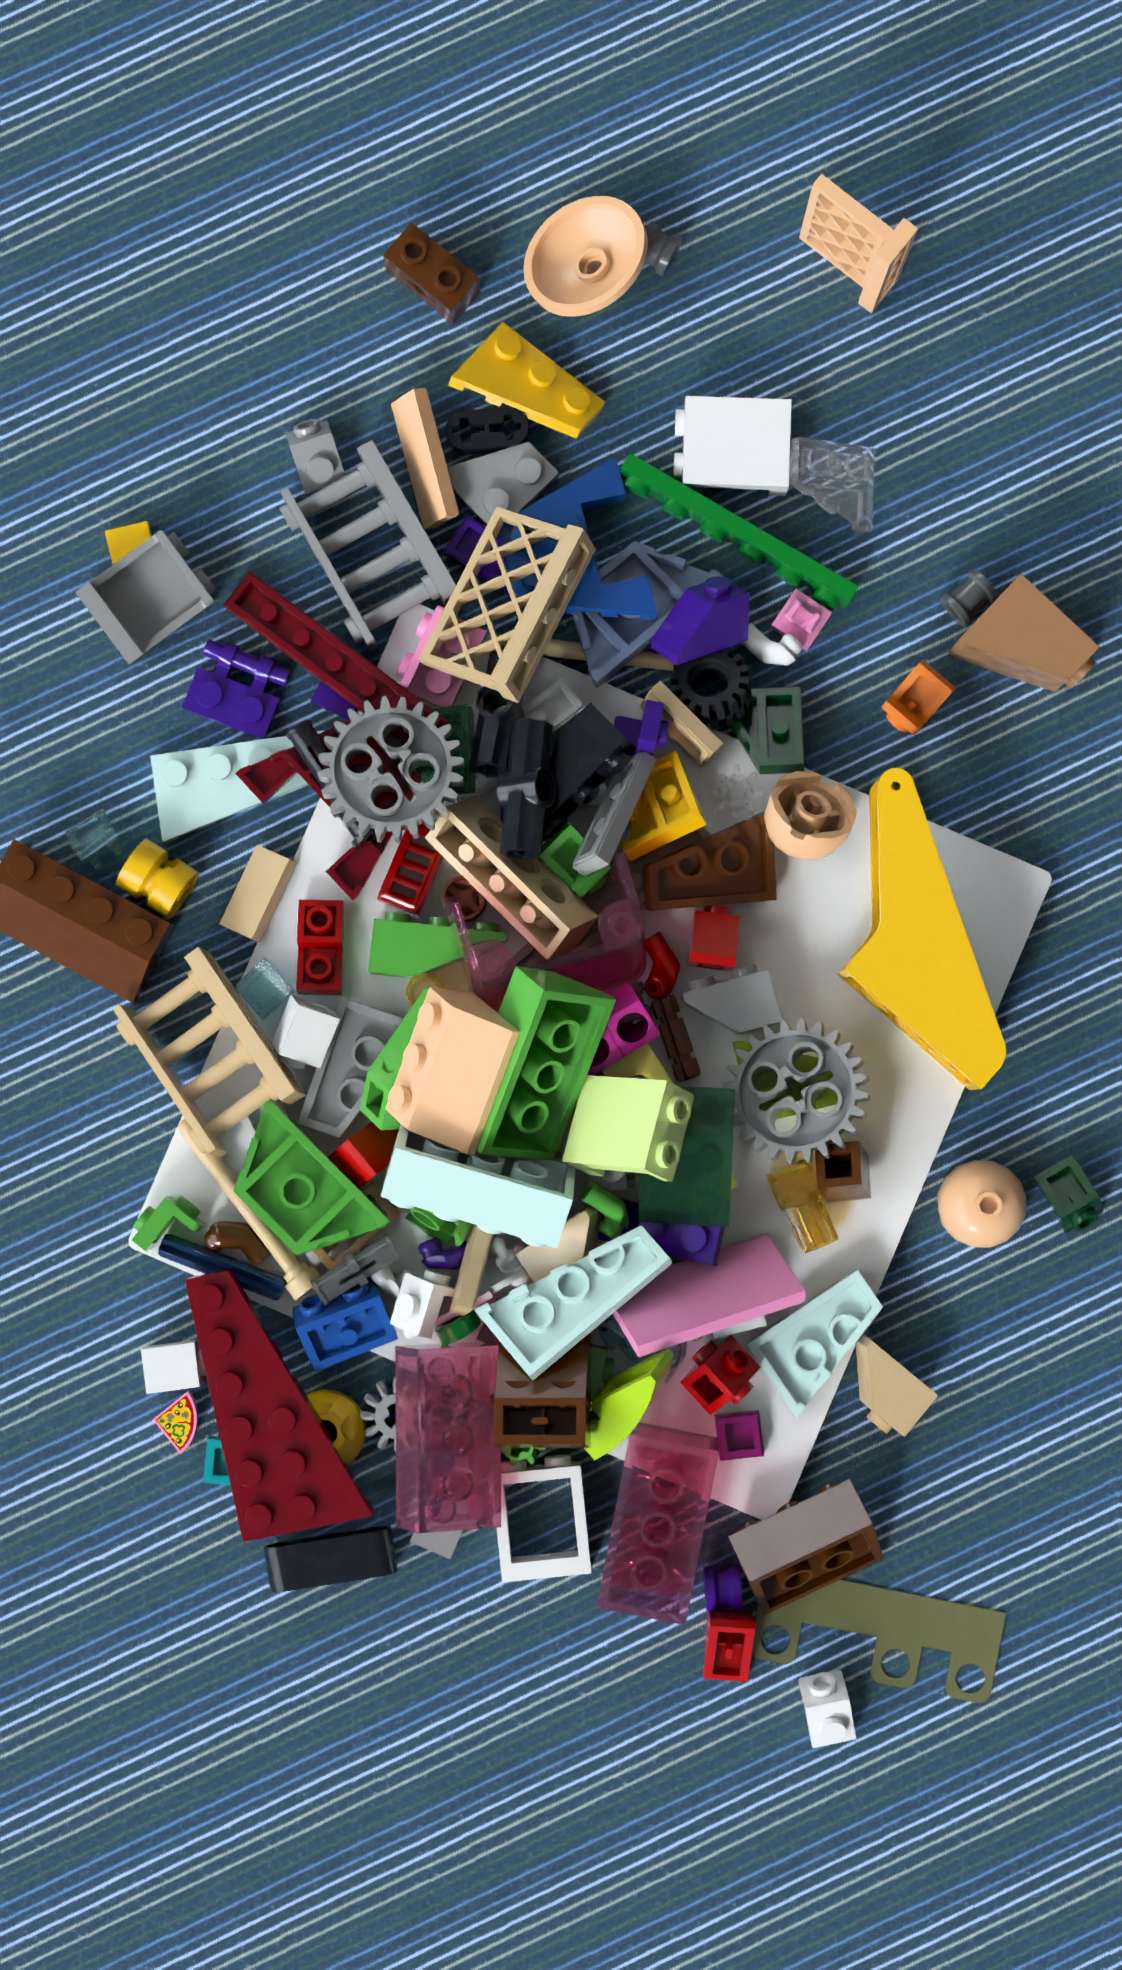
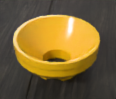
[307,1389,366,1464]

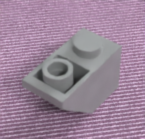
[680,964,782,1034]

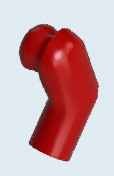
[641,931,680,999]

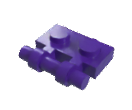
[182,639,291,739]

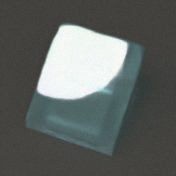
[234,957,297,1021]

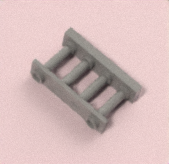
[279,440,456,651]

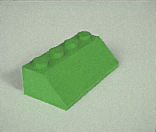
[476,966,616,1161]

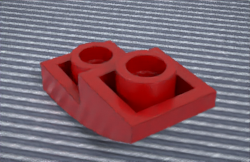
[296,899,344,995]

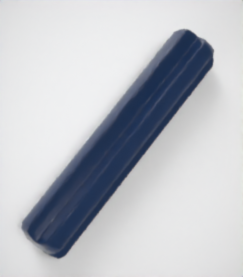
[158,1234,286,1301]

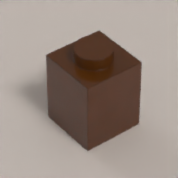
[815,1141,871,1203]

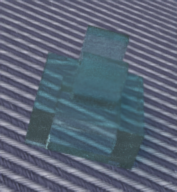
[66,808,122,868]

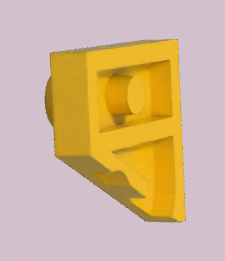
[622,750,707,862]

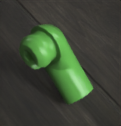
[580,1181,630,1239]

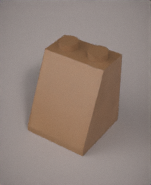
[948,574,1100,692]

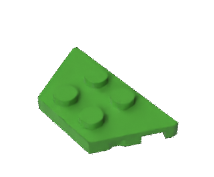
[233,1100,390,1256]

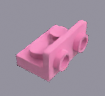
[396,605,487,713]

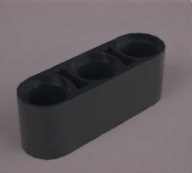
[263,1526,398,1593]

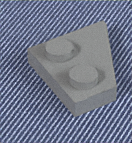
[447,442,559,535]

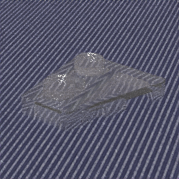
[789,437,874,534]

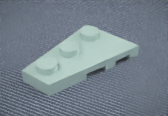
[746,1269,883,1419]

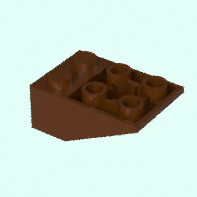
[494,1332,591,1448]

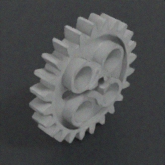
[318,696,465,843]
[723,1018,871,1165]

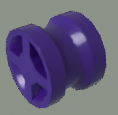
[703,1564,742,1612]

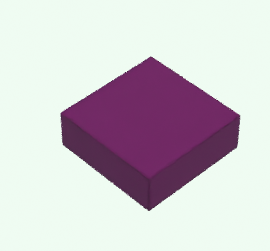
[714,1410,764,1461]

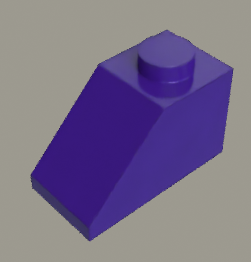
[651,576,749,665]

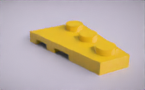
[448,322,606,439]

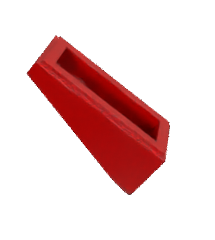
[377,823,443,917]

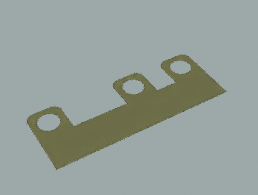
[752,1580,1006,1703]

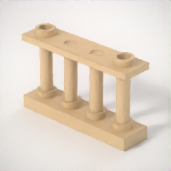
[113,947,307,1157]

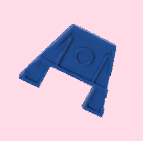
[499,459,657,620]

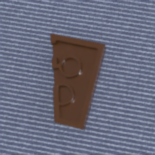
[643,811,777,911]

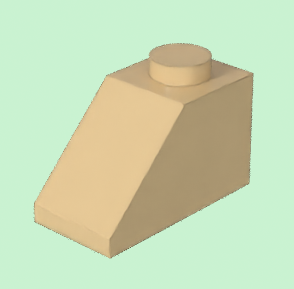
[515,1205,602,1283]
[856,1334,938,1437]

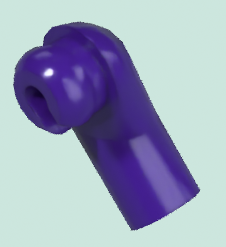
[418,1237,467,1270]

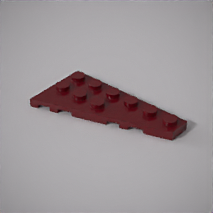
[185,1268,376,1542]

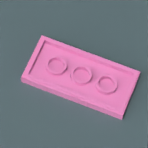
[613,1234,805,1357]

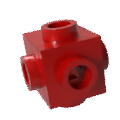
[680,1335,761,1415]

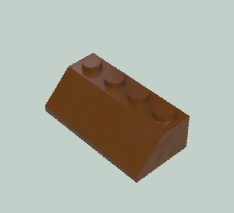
[0,839,177,1004]

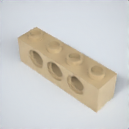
[425,796,599,961]

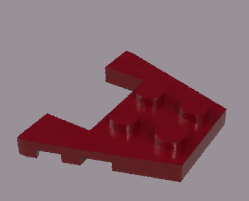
[235,715,423,902]

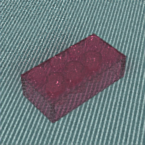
[395,1342,501,1533]
[597,1422,720,1625]

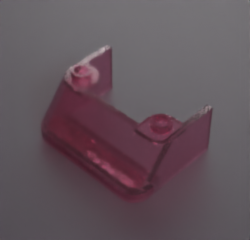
[443,849,647,1013]

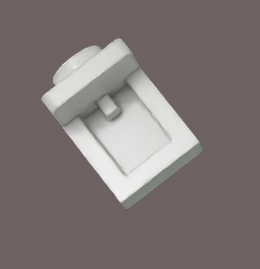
[390,1269,455,1339]
[798,1670,856,1748]

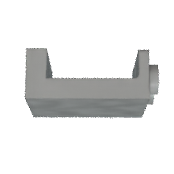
[75,530,216,664]

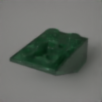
[639,1086,735,1227]

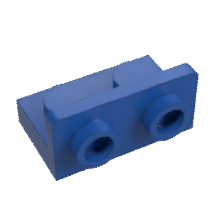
[292,1277,398,1372]

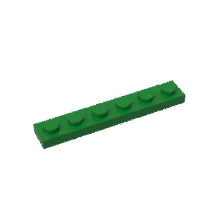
[620,453,859,609]

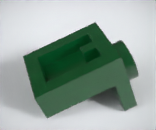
[1034,1155,1103,1233]

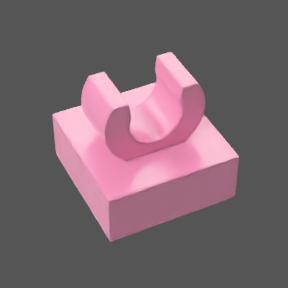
[771,589,832,652]

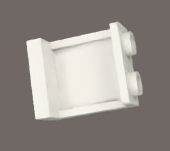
[673,396,792,496]

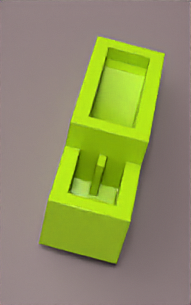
[584,1348,674,1461]

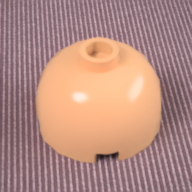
[764,771,857,860]
[937,1160,1027,1248]

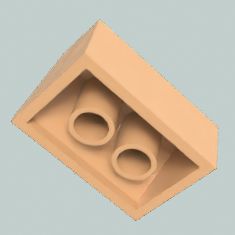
[385,987,520,1155]

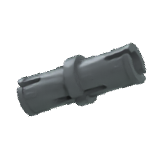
[310,1234,402,1305]

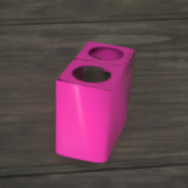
[587,983,661,1076]

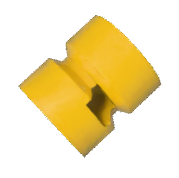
[115,838,199,920]

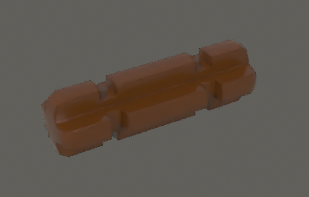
[651,995,700,1082]

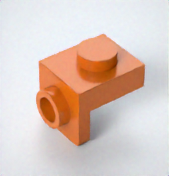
[881,659,956,735]

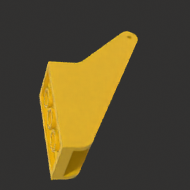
[836,768,1006,1090]

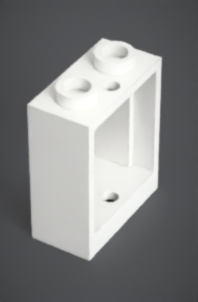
[491,1454,591,1583]

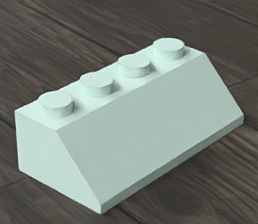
[381,1124,576,1248]

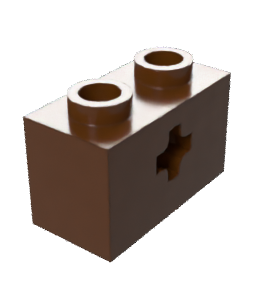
[383,222,481,325]

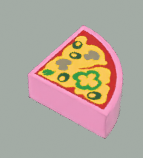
[153,1390,198,1454]

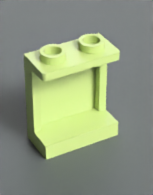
[562,1075,694,1182]

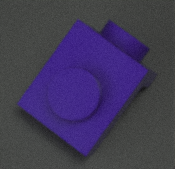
[614,700,669,756]

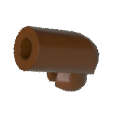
[204,1221,271,1267]

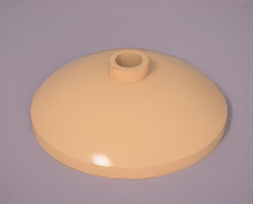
[524,196,648,316]

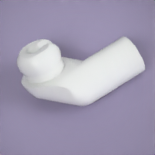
[741,623,802,666]

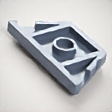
[572,541,724,688]

